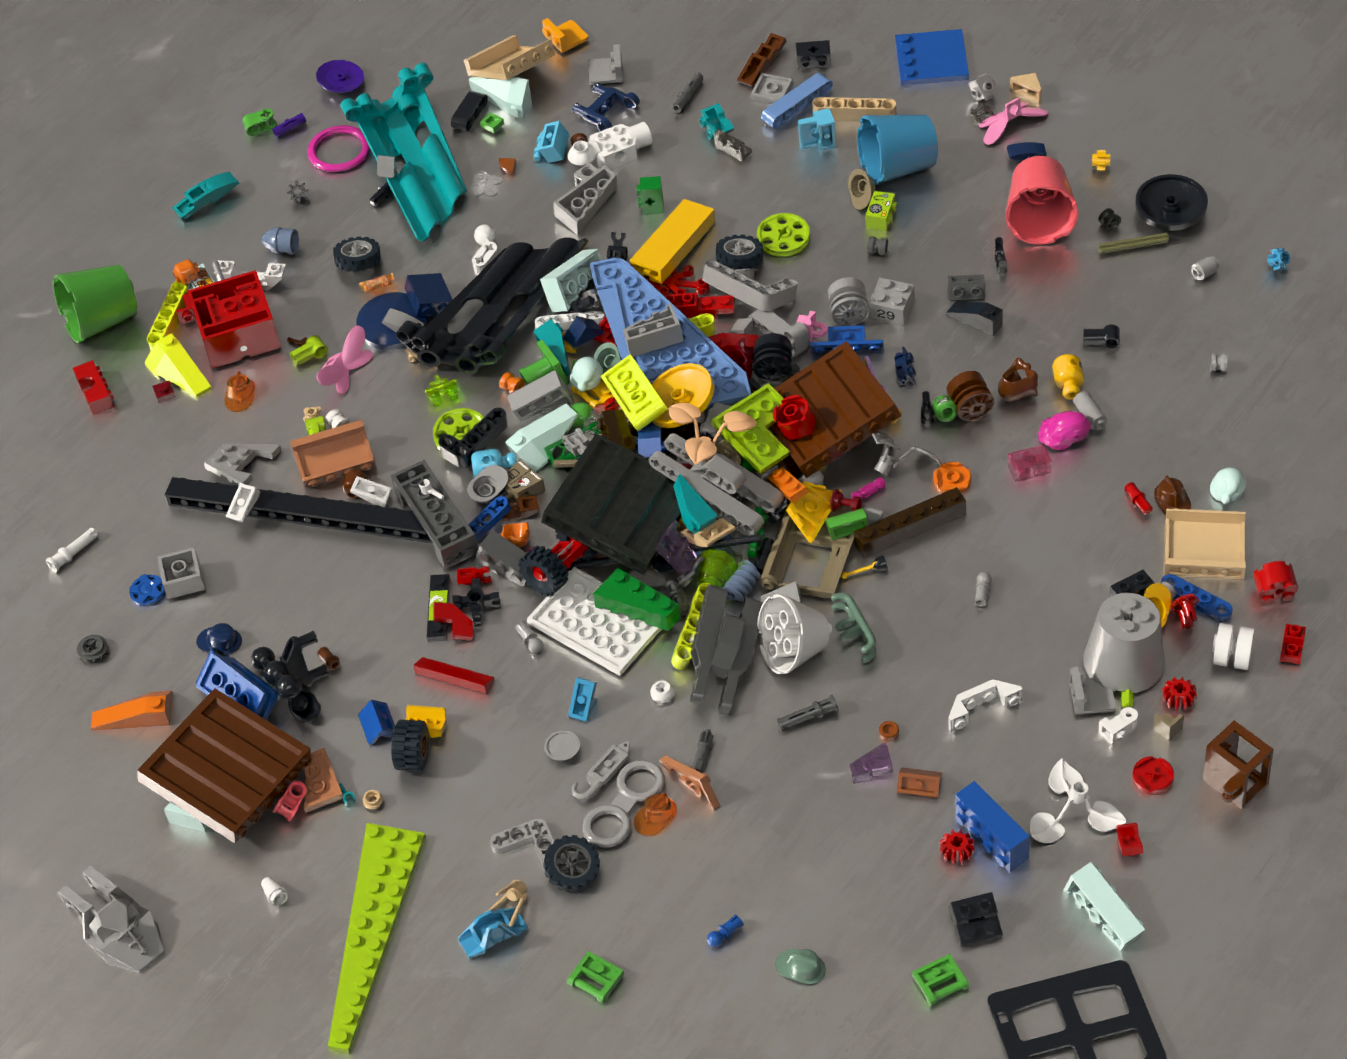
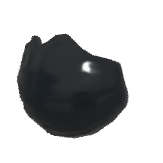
[288,690,321,722]

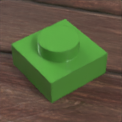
[480,112,505,133]

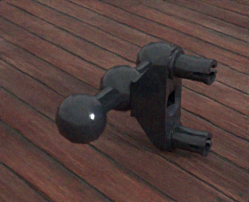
[251,630,329,700]

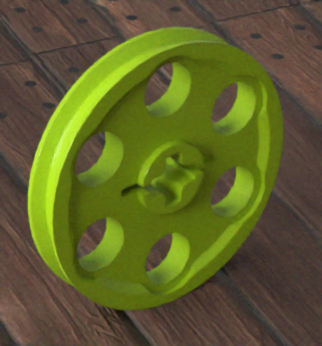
[757,213,810,257]
[433,408,484,450]

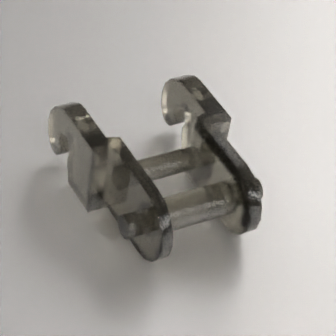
[970,103,994,124]

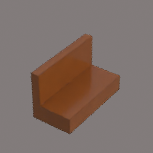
[897,768,942,797]

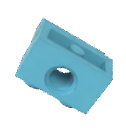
[798,108,836,151]

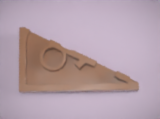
[659,755,720,810]

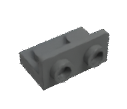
[948,274,985,300]

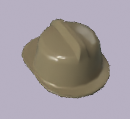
[848,169,875,210]

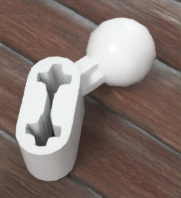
[472,224,499,276]

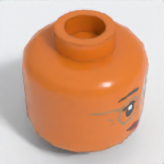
[172,259,200,285]

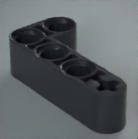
[439,408,508,468]

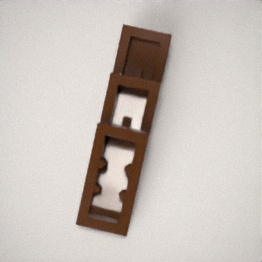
[737,33,787,87]

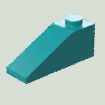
[533,319,570,376]
[673,474,718,534]

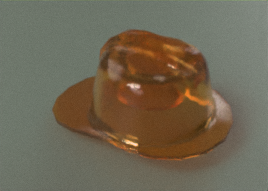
[224,371,255,412]
[633,793,677,836]

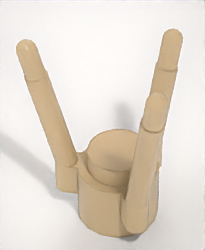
[488,879,528,927]

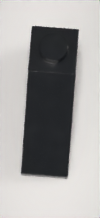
[946,301,1003,336]

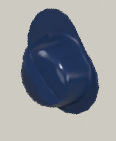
[196,623,242,653]

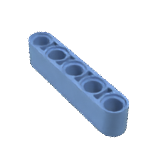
[761,73,833,129]

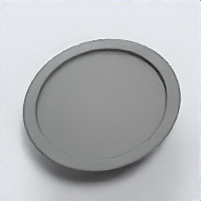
[544,730,580,761]

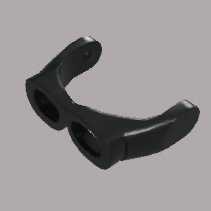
[995,237,1007,274]

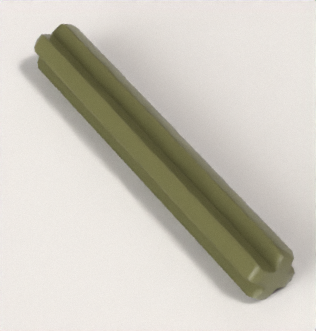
[1098,233,1169,254]

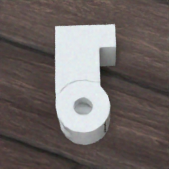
[1099,707,1138,745]

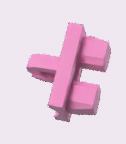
[797,311,827,346]

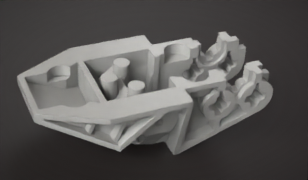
[57,866,165,973]

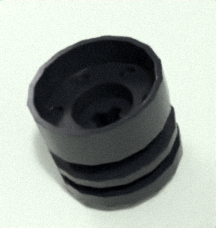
[753,333,792,382]

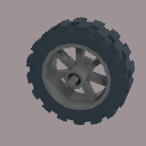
[543,835,600,892]

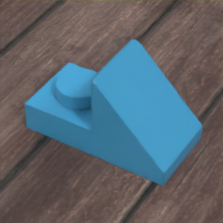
[568,677,598,721]

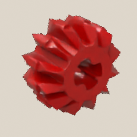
[1162,676,1197,712]
[939,829,975,865]

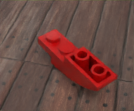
[663,292,735,319]

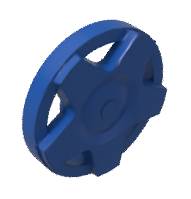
[129,574,165,606]

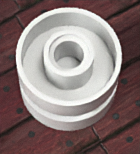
[1212,623,1255,671]

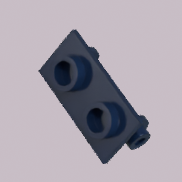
[894,346,916,385]

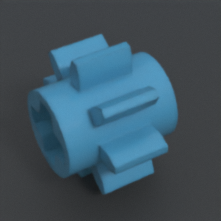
[1268,248,1290,271]

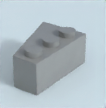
[507,370,575,421]

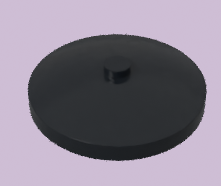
[1135,174,1208,231]

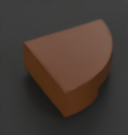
[499,158,516,175]

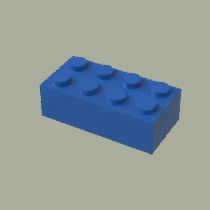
[955,781,1030,872]

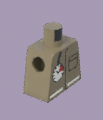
[498,460,545,502]

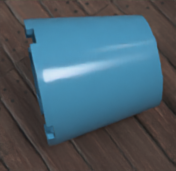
[857,115,938,185]

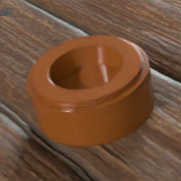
[879,721,899,742]

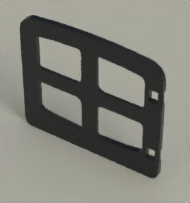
[987,960,1167,1059]

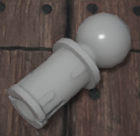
[974,572,992,607]
[515,621,544,653]

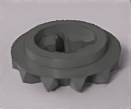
[77,635,108,662]

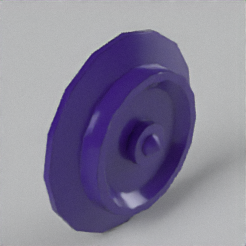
[316,60,364,93]

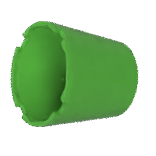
[53,265,137,343]

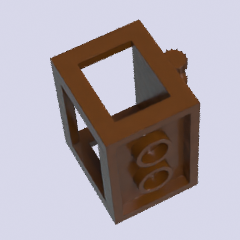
[1203,720,1274,809]

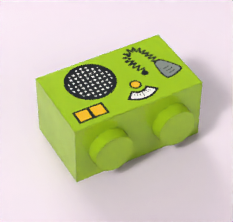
[865,191,898,231]

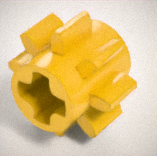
[1092,150,1110,171]

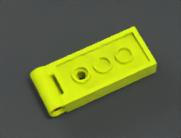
[601,354,668,432]

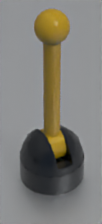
[841,555,888,579]

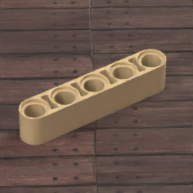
[812,97,897,121]

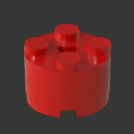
[773,395,817,440]
[1253,561,1298,605]

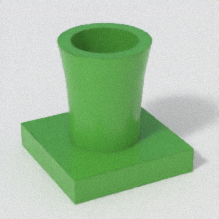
[518,340,569,385]

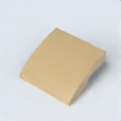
[680,518,735,547]

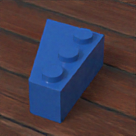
[638,422,667,458]

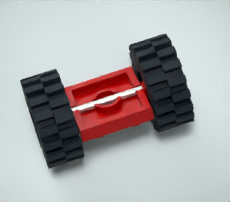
[518,530,598,596]

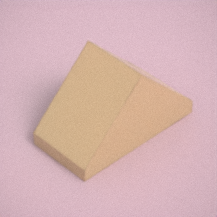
[1010,73,1041,103]

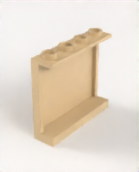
[464,35,555,80]
[1164,508,1246,580]

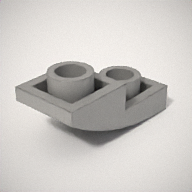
[382,308,424,332]

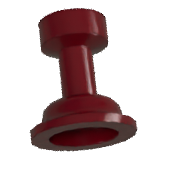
[830,489,862,512]

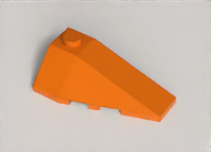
[91,691,173,730]

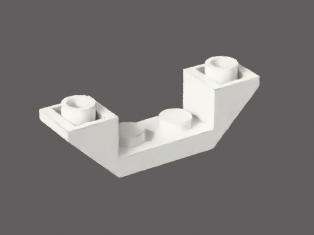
[214,260,286,290]
[949,679,1023,732]

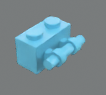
[533,121,569,163]

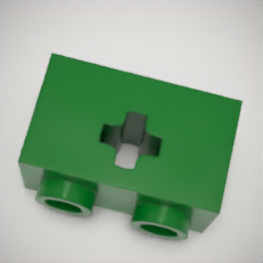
[636,176,664,215]

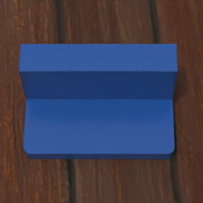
[358,700,395,745]

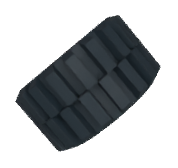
[391,719,429,772]

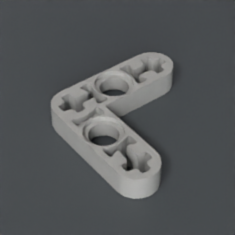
[490,818,562,869]

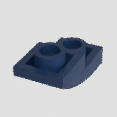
[1007,142,1047,161]

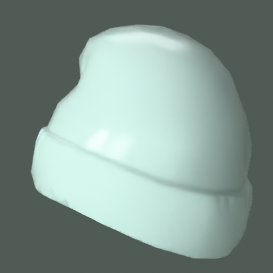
[570,357,603,392]
[1210,467,1246,505]

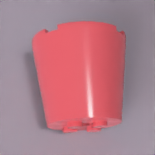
[1006,156,1078,245]

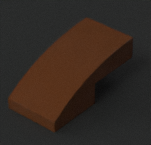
[500,495,539,523]

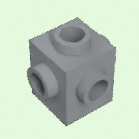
[968,72,998,101]

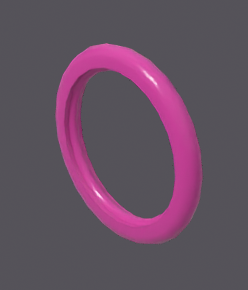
[307,125,370,172]

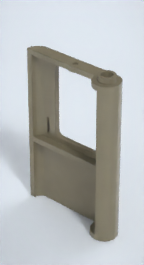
[759,500,866,598]

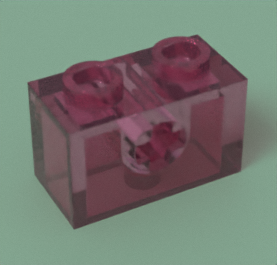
[1008,445,1052,482]

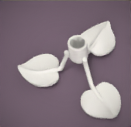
[1029,758,1126,843]

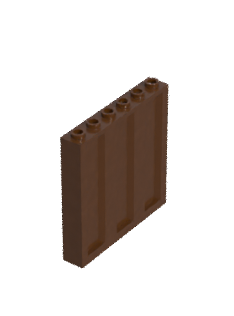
[770,341,902,478]
[137,688,312,843]

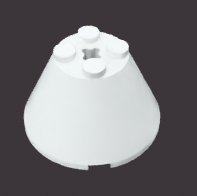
[757,594,833,674]

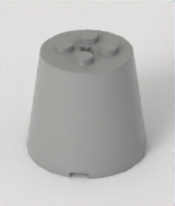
[1083,593,1165,693]

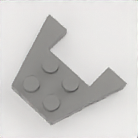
[204,443,281,487]

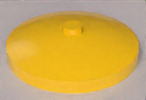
[652,363,715,428]

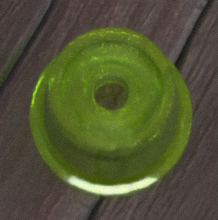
[697,549,738,588]

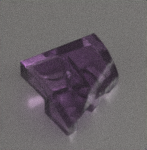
[655,520,697,575]
[849,743,893,784]

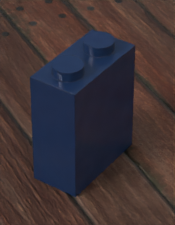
[404,273,453,317]

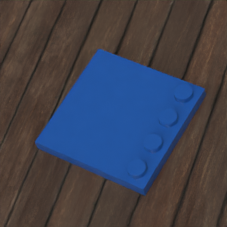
[895,29,969,86]

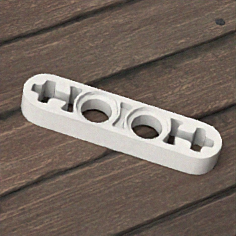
[535,311,605,330]

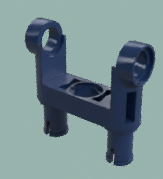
[572,83,640,132]

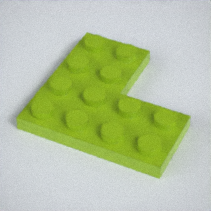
[711,383,790,474]

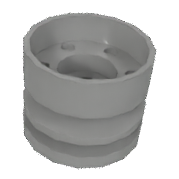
[828,277,869,326]

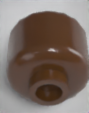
[342,470,369,498]

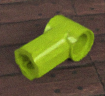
[289,335,328,366]
[305,416,326,435]

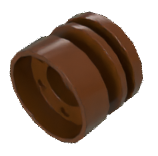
[946,371,994,421]

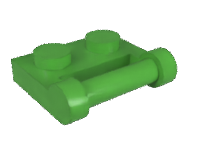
[567,951,624,1004]
[912,954,969,1006]

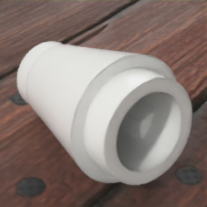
[261,877,288,906]

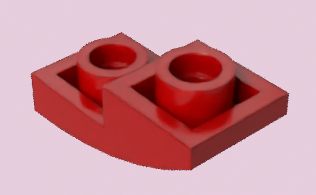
[1280,624,1306,664]

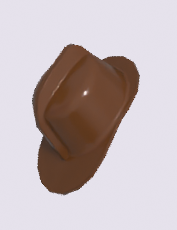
[1154,475,1191,514]

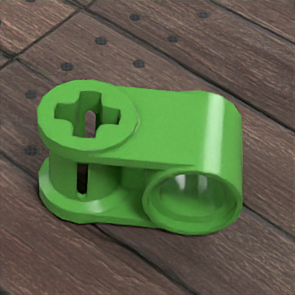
[242,108,277,136]

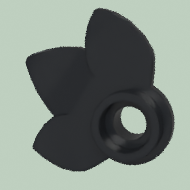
[767,497,789,524]

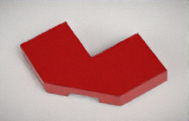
[433,602,473,641]

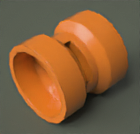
[499,372,525,393]

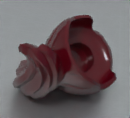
[729,338,754,379]

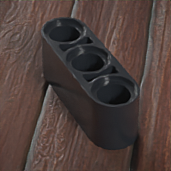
[451,91,488,131]

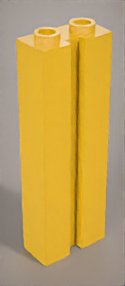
[630,199,715,284]

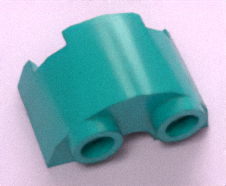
[699,103,734,140]

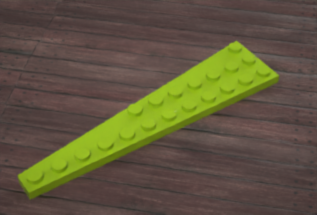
[328,823,426,1054]

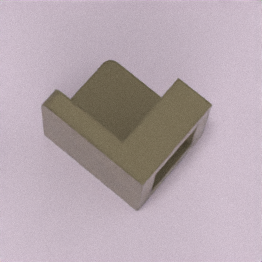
[1153,713,1184,741]

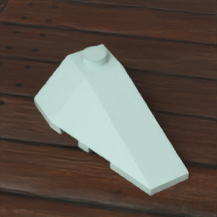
[469,77,532,118]
[505,404,578,473]

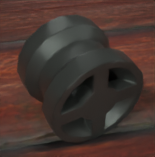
[1098,208,1121,231]

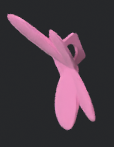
[979,98,1048,145]
[317,326,373,394]

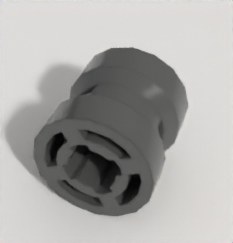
[867,236,888,256]

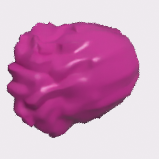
[1038,411,1091,451]

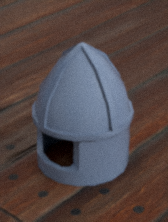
[260,227,299,255]

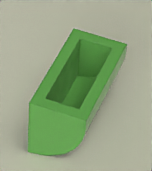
[825,508,868,540]

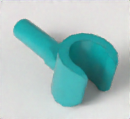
[339,783,356,806]

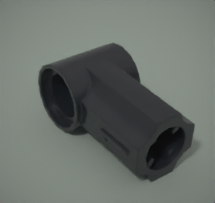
[1083,324,1120,349]

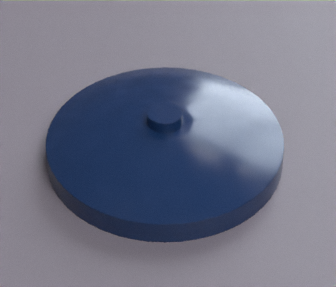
[356,292,428,350]

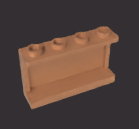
[290,419,376,488]

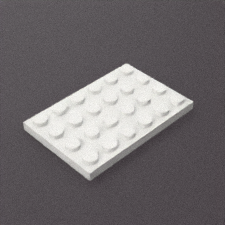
[527,567,662,676]

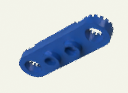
[1161,574,1233,622]

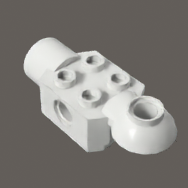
[568,122,653,169]

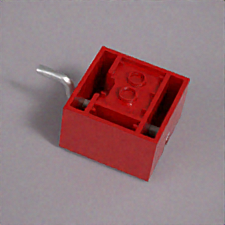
[187,261,281,369]

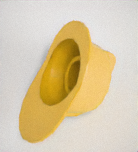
[1144,583,1172,628]

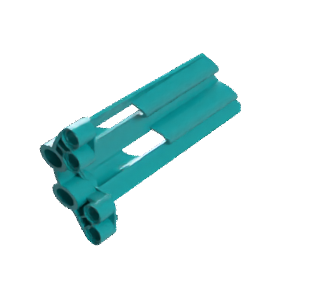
[340,63,467,242]

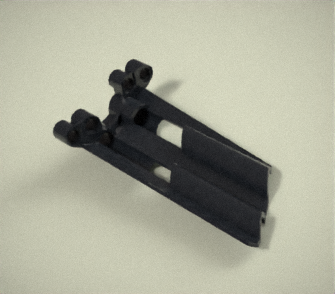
[396,237,589,374]

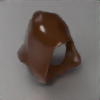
[998,358,1038,403]

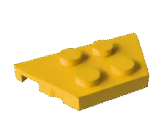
[786,481,842,543]

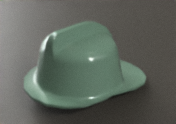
[594,342,622,380]
[775,949,826,985]

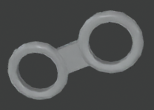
[583,760,665,848]

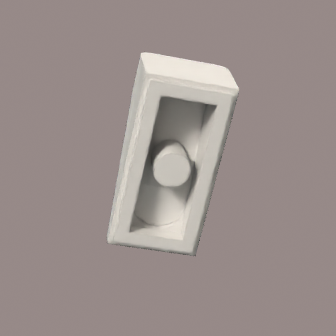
[350,476,392,507]
[226,483,260,522]

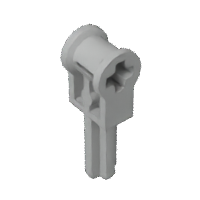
[562,428,590,457]

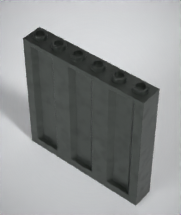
[541,433,681,575]

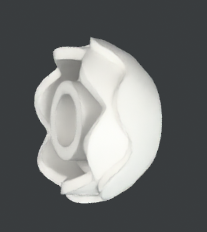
[650,680,675,703]

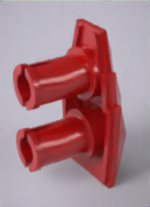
[1169,594,1199,629]

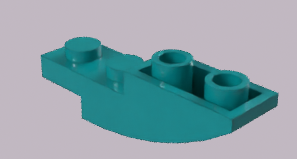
[172,171,240,222]

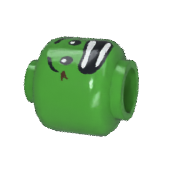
[932,395,957,422]

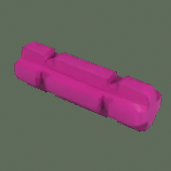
[851,477,886,500]

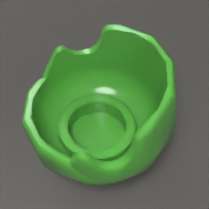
[571,402,596,428]

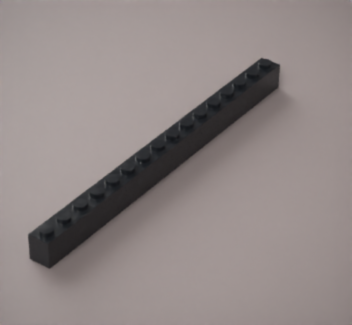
[165,477,433,544]

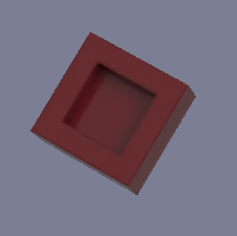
[152,380,176,403]

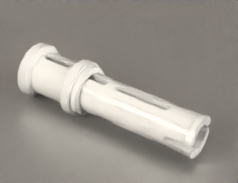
[46,527,99,572]

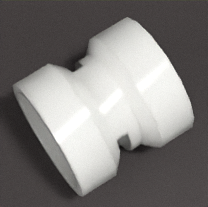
[325,409,350,428]

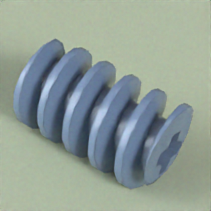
[722,560,761,602]

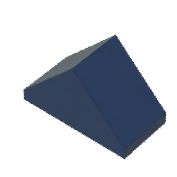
[563,316,604,349]

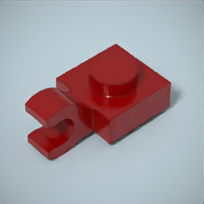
[457,566,491,585]

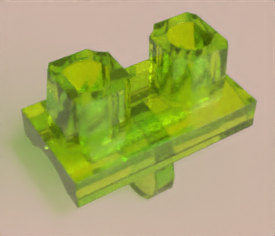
[425,375,458,407]

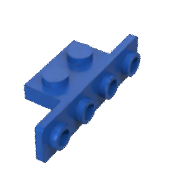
[810,325,884,353]

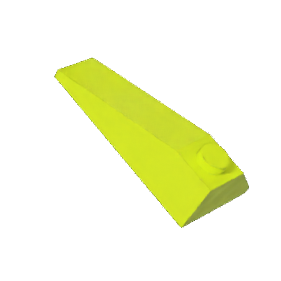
[145,333,212,397]

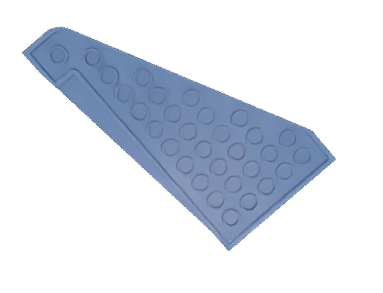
[590,258,751,409]

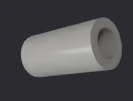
[1073,391,1108,430]

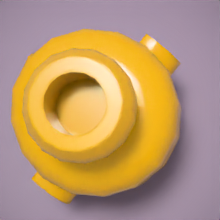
[1052,354,1085,400]

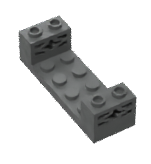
[391,460,478,569]

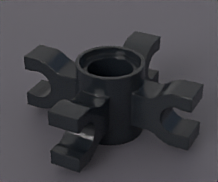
[606,232,628,261]
[452,578,501,624]

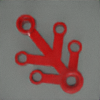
[644,265,710,295]

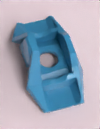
[458,908,528,959]

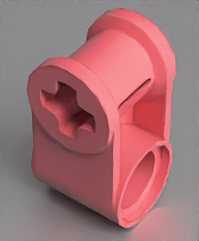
[272,781,306,822]

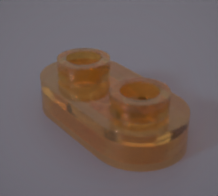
[358,273,394,292]

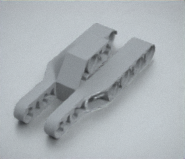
[649,434,784,536]

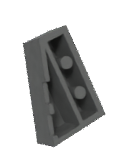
[474,530,527,586]

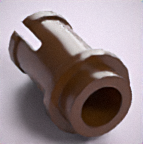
[317,647,340,670]

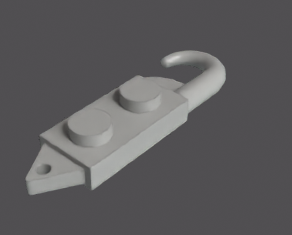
[571,741,630,800]

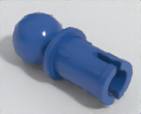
[707,914,744,948]

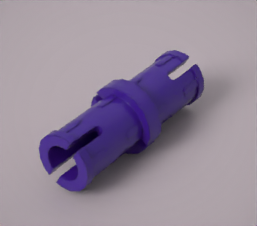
[272,113,306,138]

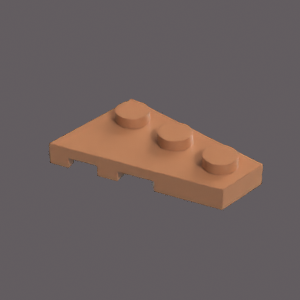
[304,747,343,813]

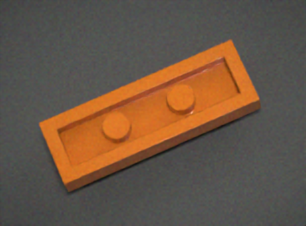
[767,467,809,503]

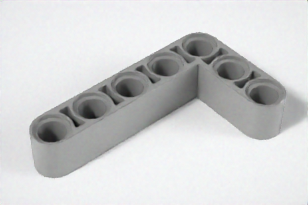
[702,260,798,311]

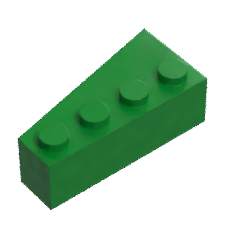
[593,568,681,631]

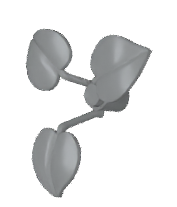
[872,431,942,476]

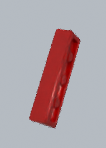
[413,657,494,694]

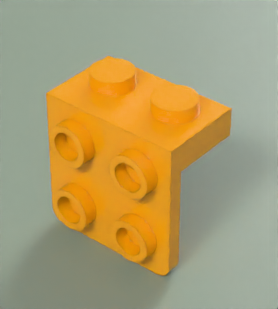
[542,18,588,53]

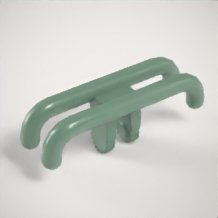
[831,593,877,663]

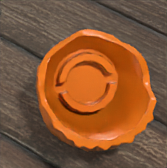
[501,522,530,548]

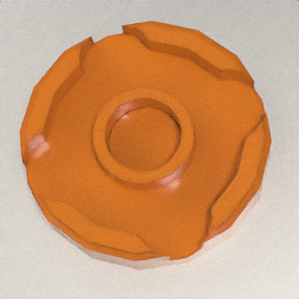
[933,462,971,493]

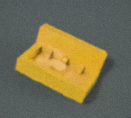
[405,705,447,738]

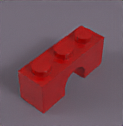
[72,360,114,415]

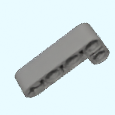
[748,309,809,358]

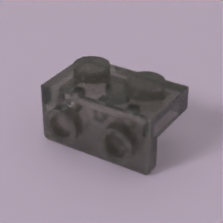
[714,129,752,161]

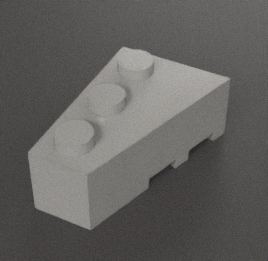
[623,303,684,357]

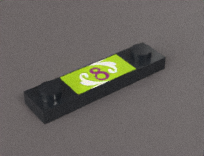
[427,574,451,642]

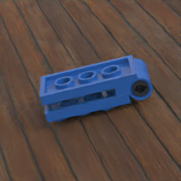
[196,647,279,720]

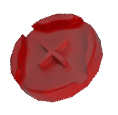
[1132,756,1174,794]

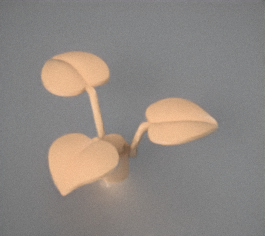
[668,403,757,465]

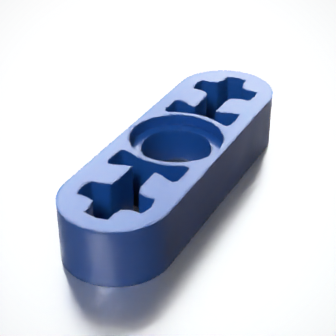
[468,496,511,541]

